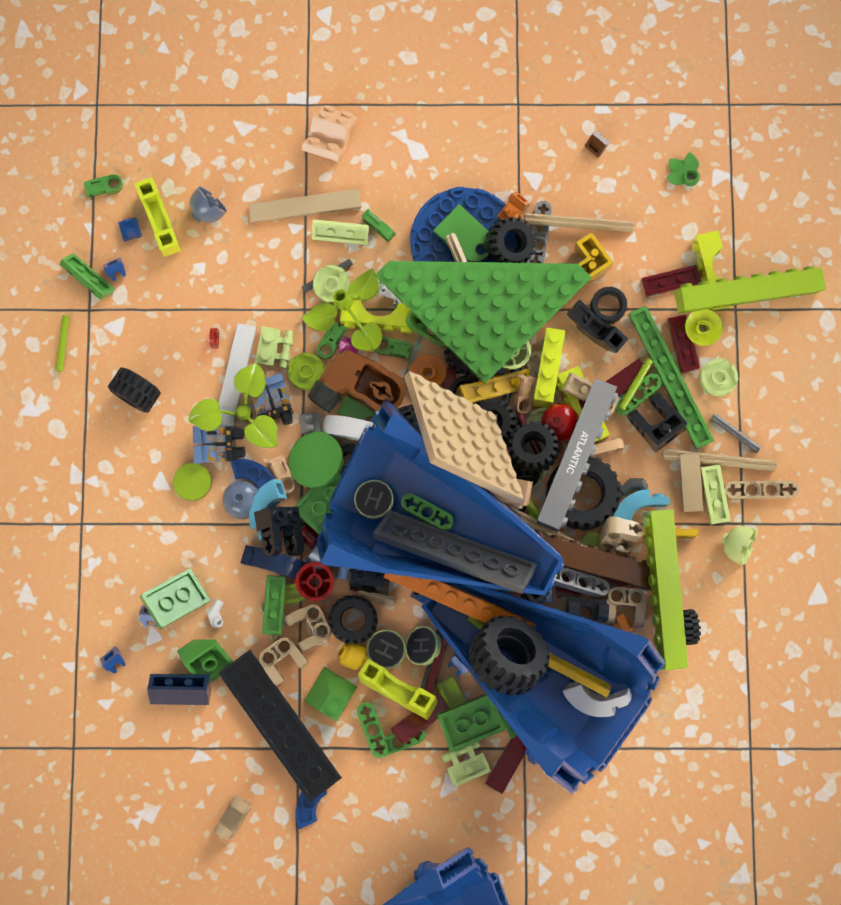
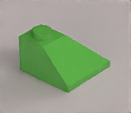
[177,639,233,683]
[304,667,358,721]

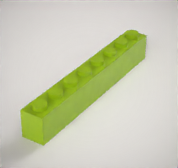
[674,266,826,314]
[643,509,688,670]

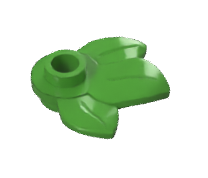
[667,152,700,186]

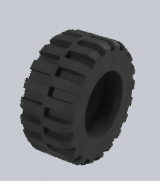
[546,456,622,531]
[469,615,550,696]

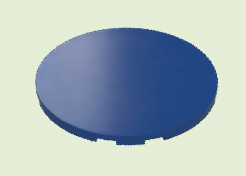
[410,187,518,263]

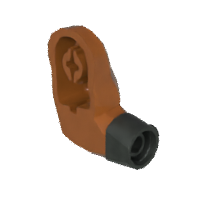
[307,350,406,413]

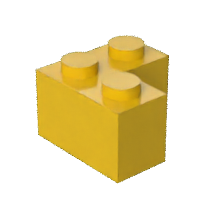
[574,232,614,288]

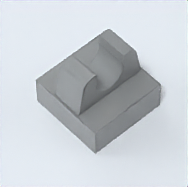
[300,413,321,434]

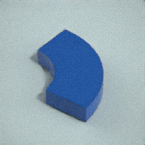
[230,459,275,490]
[295,791,327,829]

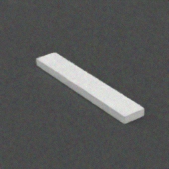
[219,323,257,425]

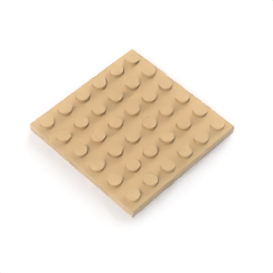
[404,371,524,504]

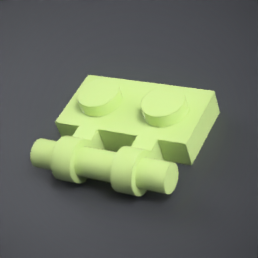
[255,326,294,369]
[441,741,491,787]

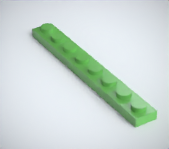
[628,306,714,450]

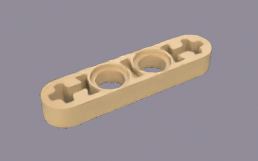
[724,481,800,500]

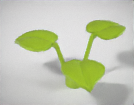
[301,268,382,351]
[188,363,277,448]

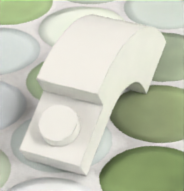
[321,415,373,441]
[563,681,632,717]

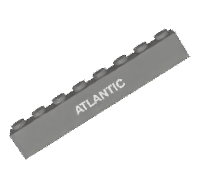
[536,378,618,533]

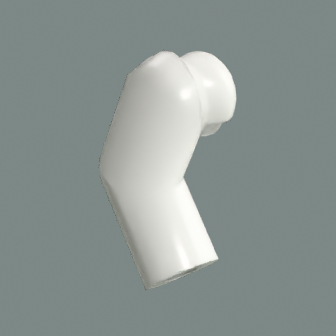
[379,286,403,306]
[207,599,224,628]

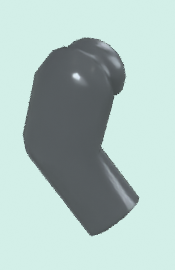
[620,478,648,496]

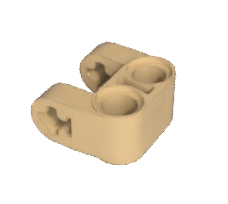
[598,517,645,557]
[605,587,646,627]
[284,604,332,653]
[259,637,309,686]
[213,795,253,840]

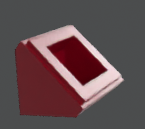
[302,525,319,549]

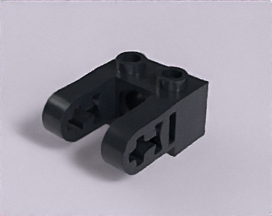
[627,392,688,453]
[254,506,304,556]
[349,568,390,596]
[565,596,609,624]

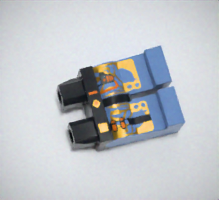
[251,373,294,426]
[192,425,246,463]

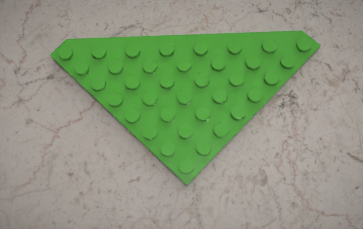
[375,261,592,384]

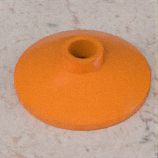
[409,354,447,386]

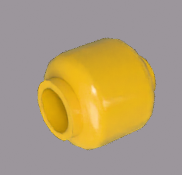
[338,643,368,670]

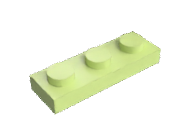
[312,219,369,245]
[700,465,731,525]

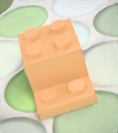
[302,106,357,161]

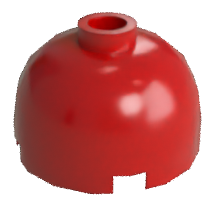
[541,403,579,442]
[295,562,335,601]

